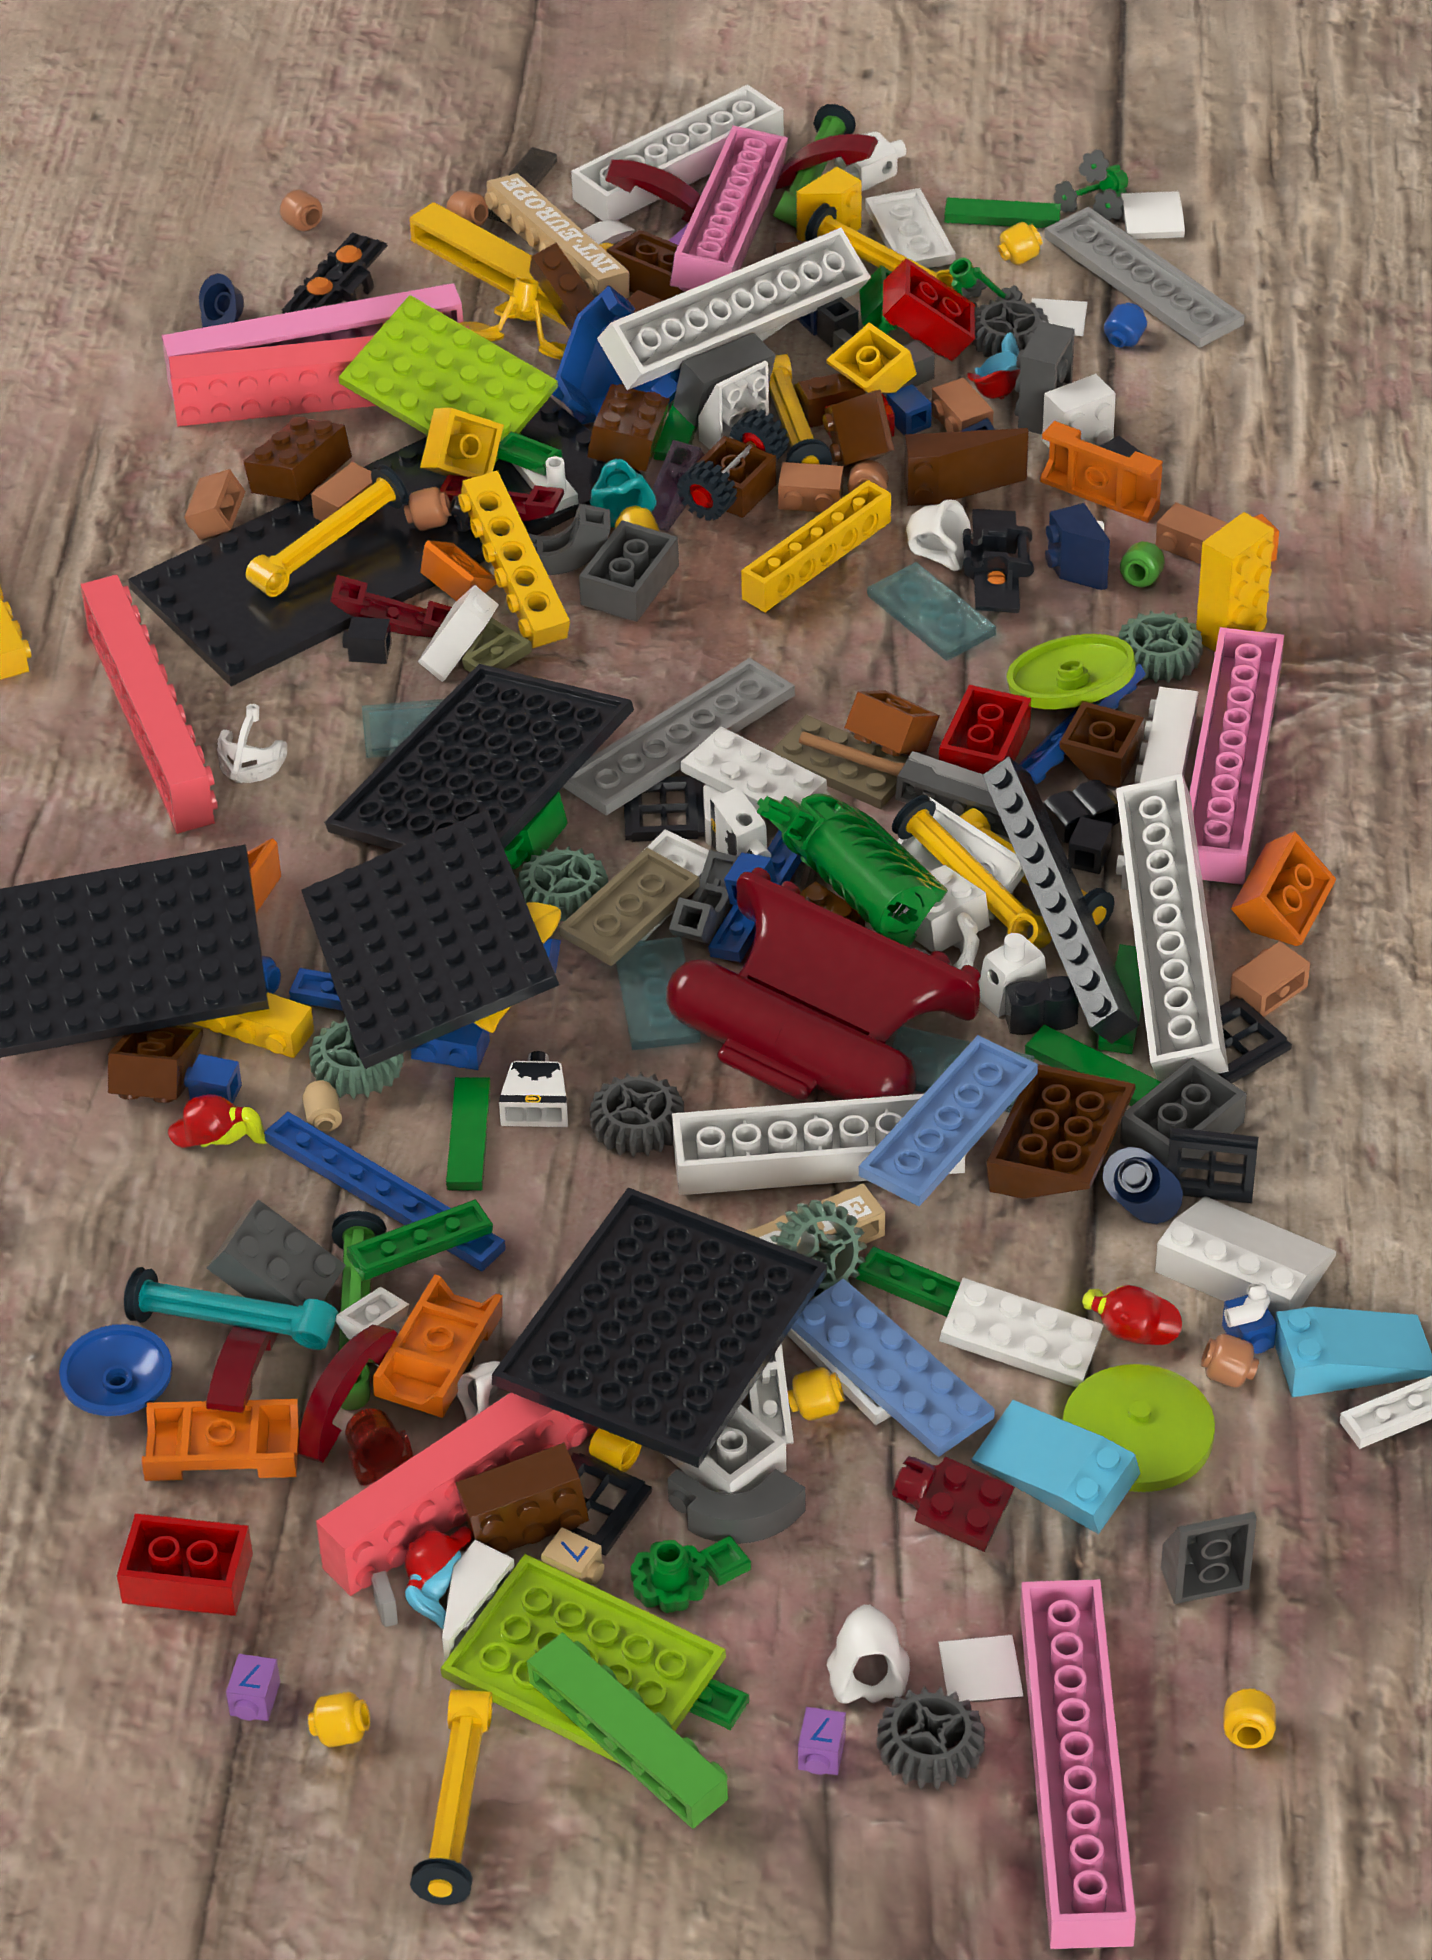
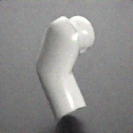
[1224,1283,1270,1328]

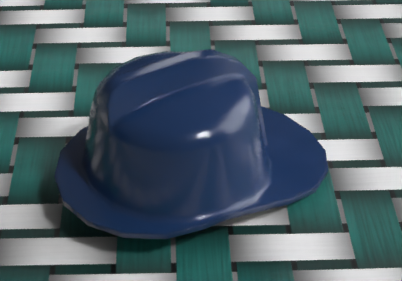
[199,273,244,328]
[1102,1147,1183,1224]

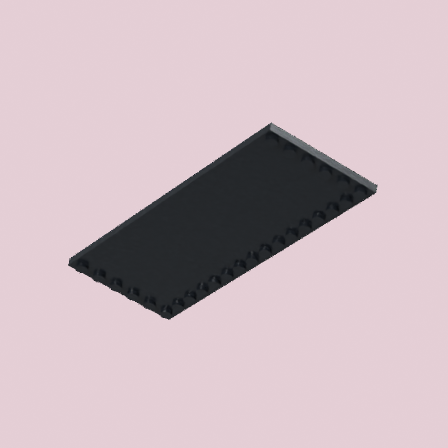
[128,397,642,687]

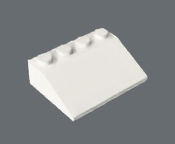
[1155,1196,1336,1320]

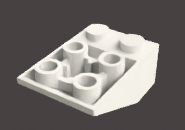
[698,361,769,449]

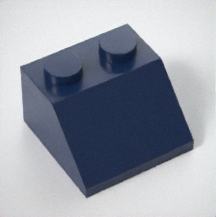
[1045,503,1110,590]

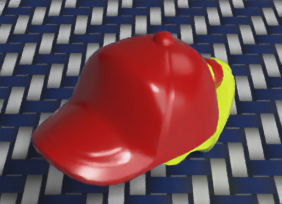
[168,1095,267,1148]
[1082,1285,1182,1345]

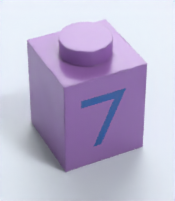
[226,1654,280,1721]
[798,1707,846,1775]

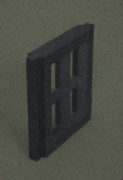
[624,776,705,842]
[1218,997,1292,1083]
[1167,1127,1259,1204]
[554,1452,652,1556]

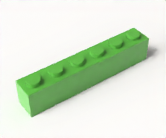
[527,1632,728,1829]

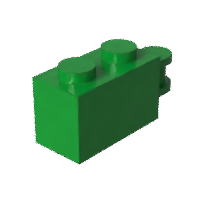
[859,265,898,335]
[504,791,568,870]

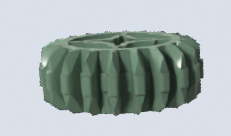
[1118,610,1203,684]
[518,846,608,921]
[309,1017,404,1100]
[770,1200,867,1297]

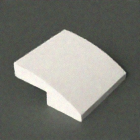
[1121,191,1185,239]
[335,1287,410,1367]

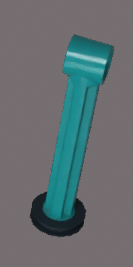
[123,1267,339,1350]

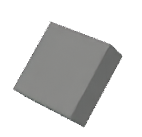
[371,1570,398,1627]

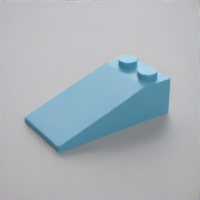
[1275,1307,1432,1397]
[971,1400,1140,1534]

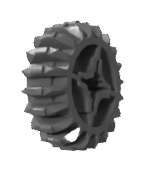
[972,298,1049,357]
[589,1072,685,1158]
[877,1686,985,1790]

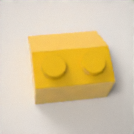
[797,166,862,241]
[826,322,917,393]
[420,408,504,478]

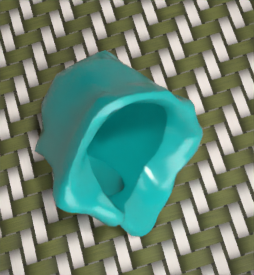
[590,459,656,528]

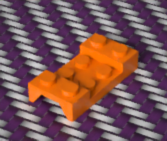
[1040,421,1163,523]
[373,1274,503,1418]
[141,1399,300,1481]

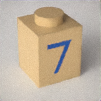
[541,1527,605,1585]

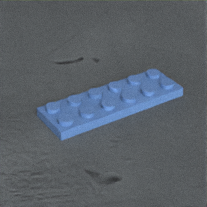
[859,1035,1038,1207]
[792,1278,995,1457]

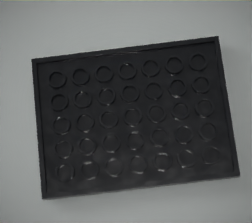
[324,664,634,850]
[301,810,560,1069]
[0,844,269,1058]
[491,1187,828,1468]

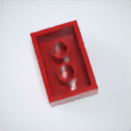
[883,258,975,361]
[939,684,1032,774]
[117,1513,253,1616]

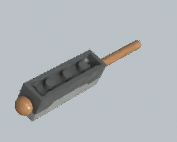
[799,731,1009,838]

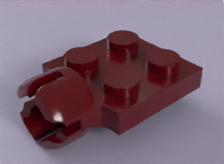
[892,1456,1015,1552]

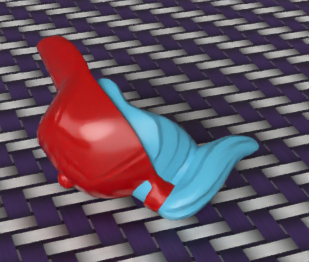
[967,332,1020,400]
[405,1527,472,1629]

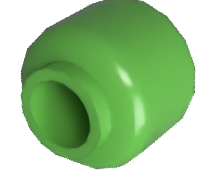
[1120,541,1165,587]

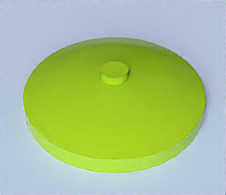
[1006,634,1136,709]
[1063,1364,1215,1492]

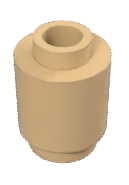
[302,1080,342,1133]

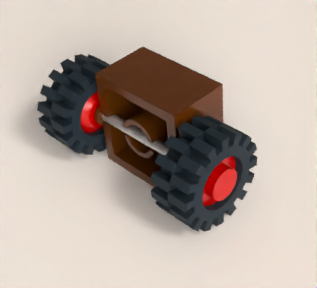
[677,409,789,521]

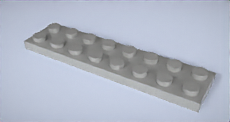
[1044,207,1245,348]
[563,658,795,816]

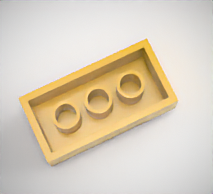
[1196,512,1274,652]

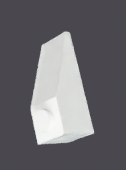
[418,585,499,682]
[747,1344,794,1444]
[442,1540,515,1661]

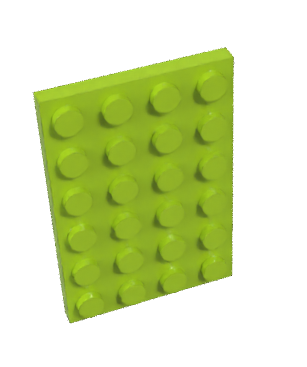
[339,295,558,462]
[440,1554,726,1765]

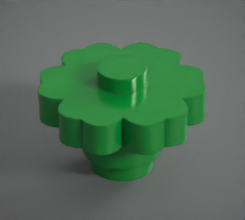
[630,1540,709,1613]

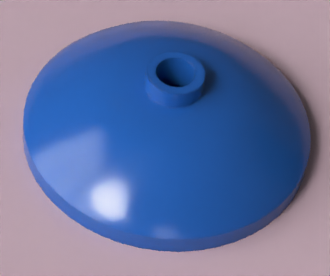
[59,1324,172,1416]

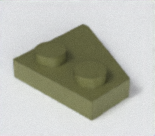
[462,617,532,672]

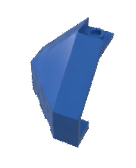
[552,285,681,424]

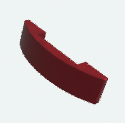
[775,134,878,189]
[605,159,701,223]
[440,474,564,521]
[330,575,452,637]
[298,1325,398,1463]
[206,1326,278,1413]

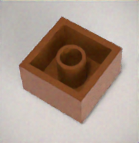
[844,690,940,757]

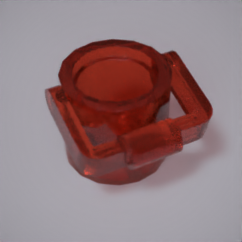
[345,1408,414,1486]

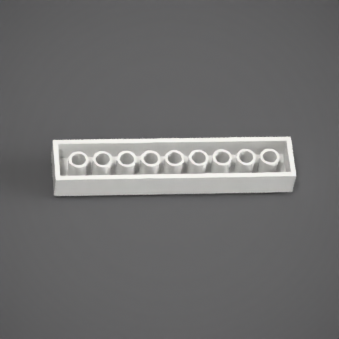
[597,228,871,390]
[1116,773,1229,1082]

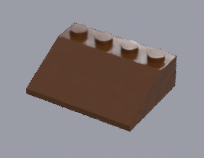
[986,1064,1136,1199]

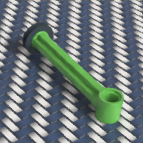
[773,104,856,229]
[331,1211,387,1410]

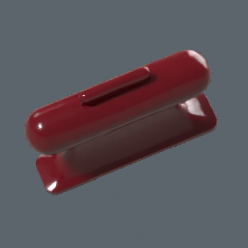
[666,867,981,1100]

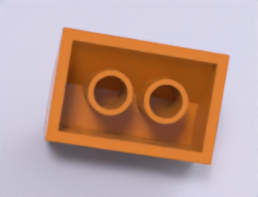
[1230,831,1336,946]

